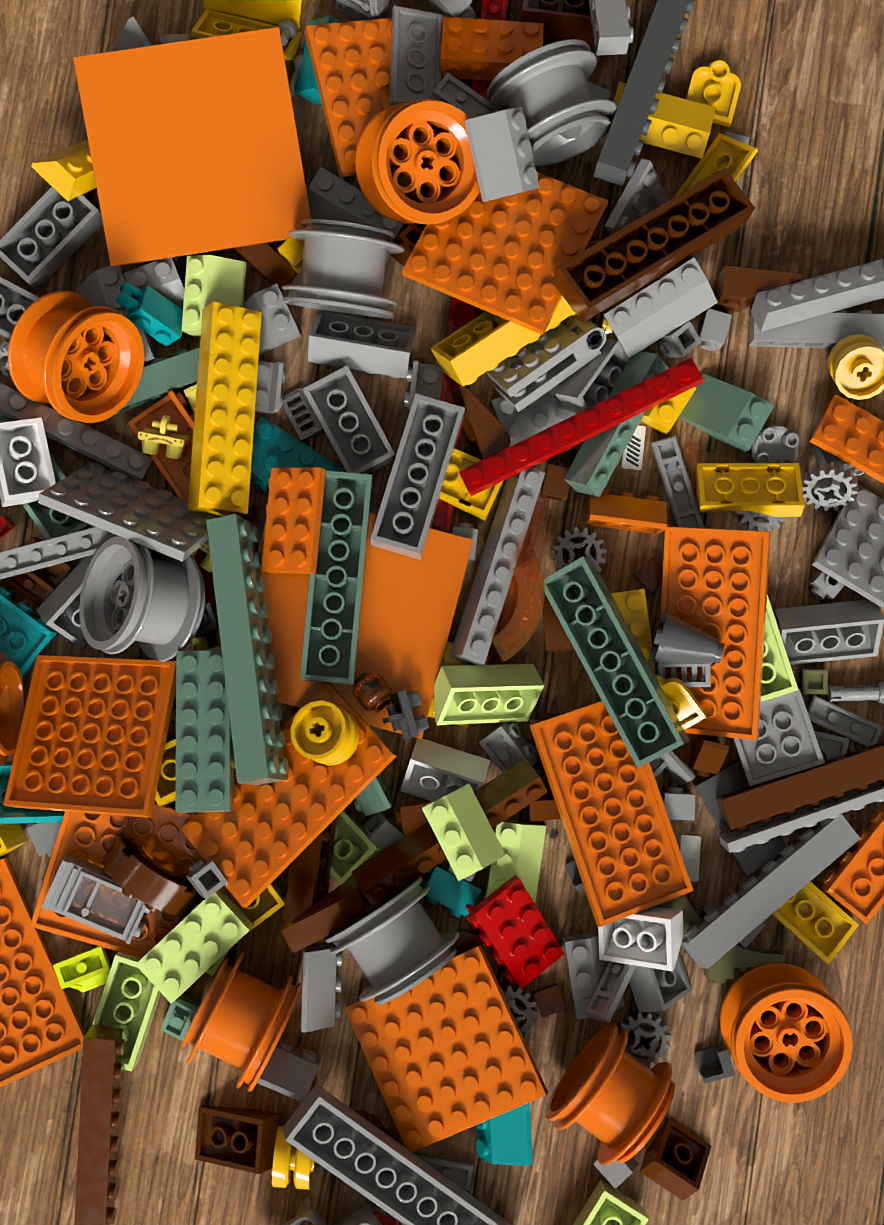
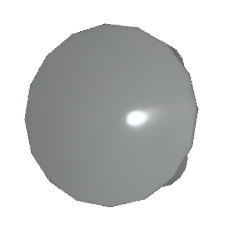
[752,425,799,463]

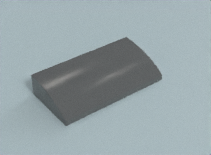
[693,760,786,876]

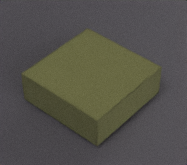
[800,669,828,694]

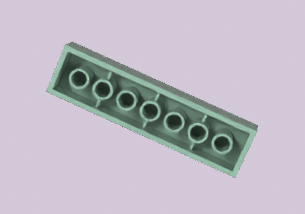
[300,471,373,685]
[539,556,690,768]

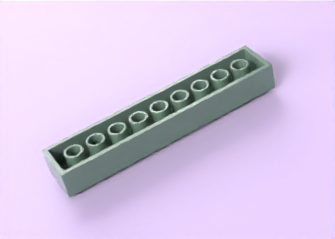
[206,514,289,785]

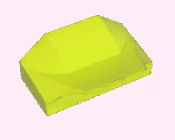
[53,946,111,993]

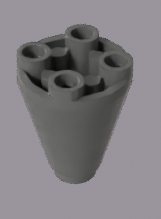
[649,611,725,664]

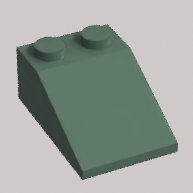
[678,374,775,454]
[353,774,394,816]

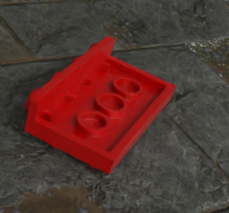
[465,875,565,989]

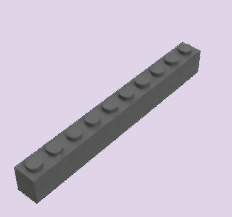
[594,0,695,186]

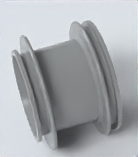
[487,39,617,168]
[282,219,405,318]
[79,536,205,662]
[325,876,460,1005]

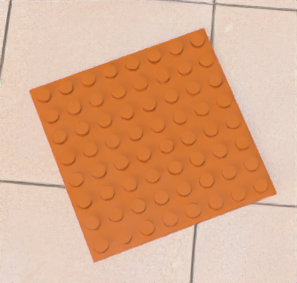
[73,27,311,267]
[258,513,473,739]

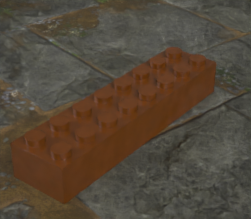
[552,168,755,323]

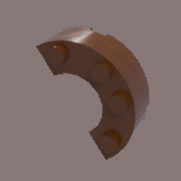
[102,832,201,917]

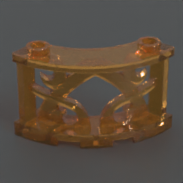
[491,557,544,662]

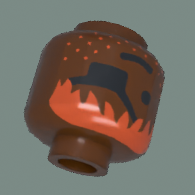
[353,673,392,712]

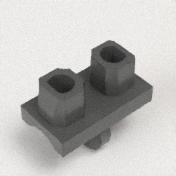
[382,690,429,740]

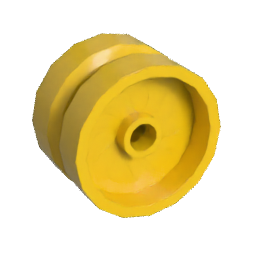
[828,334,884,400]
[291,700,360,766]
[272,1126,315,1190]

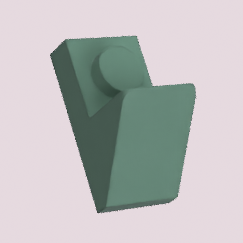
[160,994,201,1041]

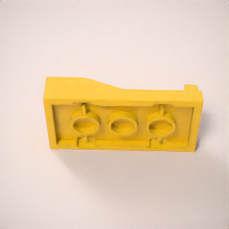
[440,449,504,521]
[696,463,805,517]

